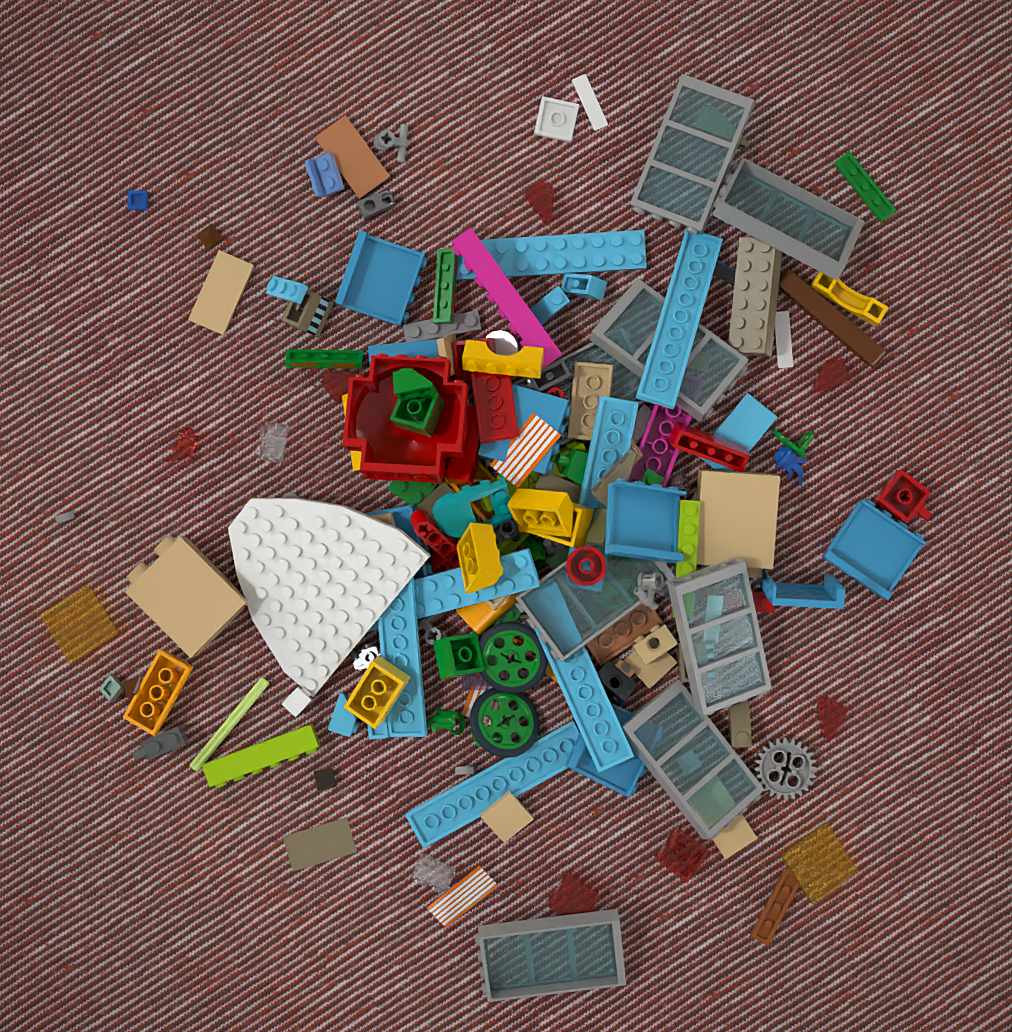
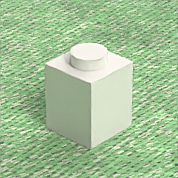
[282,686,313,717]

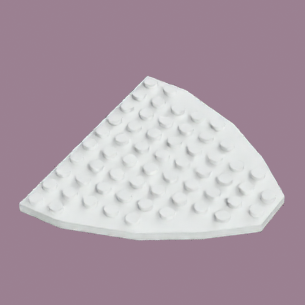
[228,498,431,697]

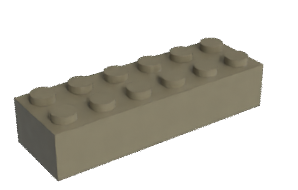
[728,237,782,357]

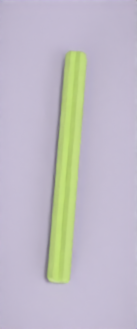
[190,677,269,771]

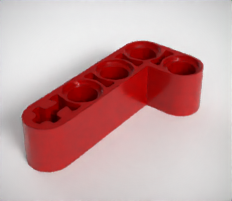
[410,510,460,574]

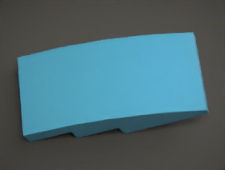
[700,393,777,471]

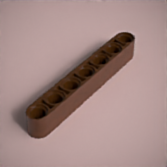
[778,268,887,369]

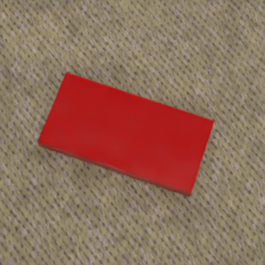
[471,371,519,444]

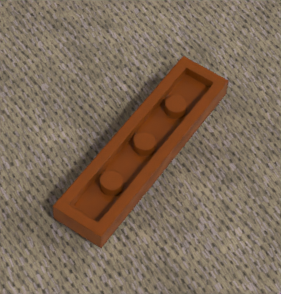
[750,867,803,945]

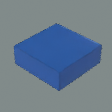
[127,190,148,211]

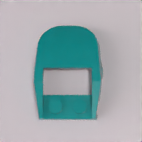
[433,476,513,538]

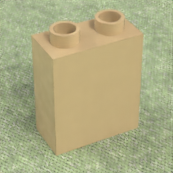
[696,469,780,578]
[125,535,249,658]

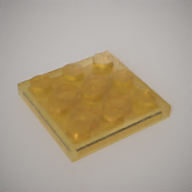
[39,584,120,664]
[780,822,858,904]

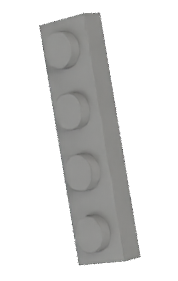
[403,310,481,342]

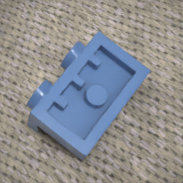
[305,152,345,197]

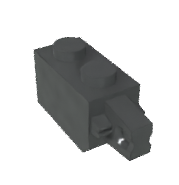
[523,358,573,393]
[132,725,189,760]

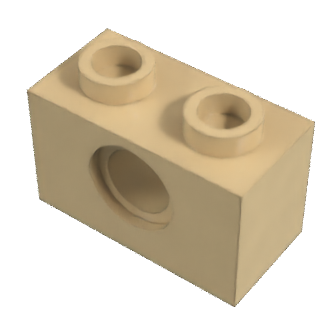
[632,623,678,665]

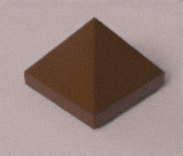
[197,224,223,250]
[123,676,142,699]

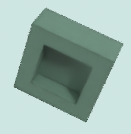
[99,675,124,702]

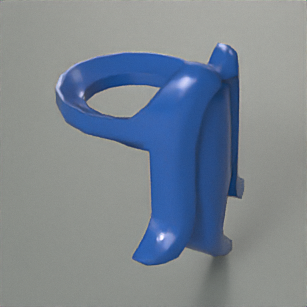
[774,447,807,486]

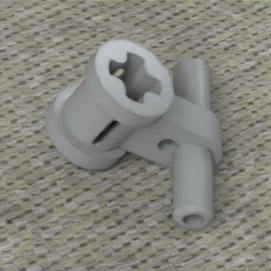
[374,124,409,163]
[634,572,664,610]
[418,613,447,645]

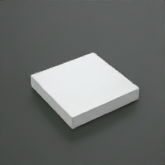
[534,96,579,143]

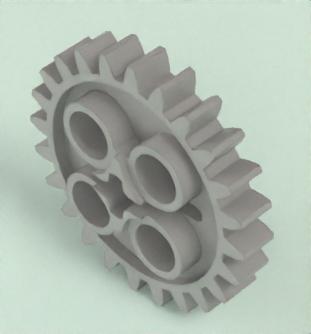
[753,737,817,800]

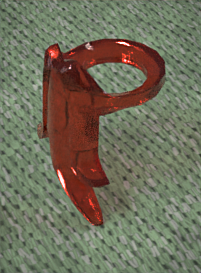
[166,427,199,462]

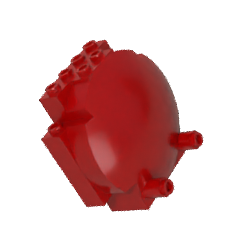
[342,353,469,484]

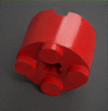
[565,546,606,586]

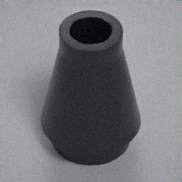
[500,520,521,541]

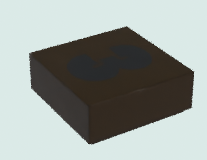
[314,768,337,790]

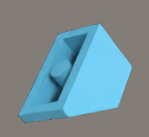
[561,273,607,300]
[530,286,570,325]
[328,692,359,737]

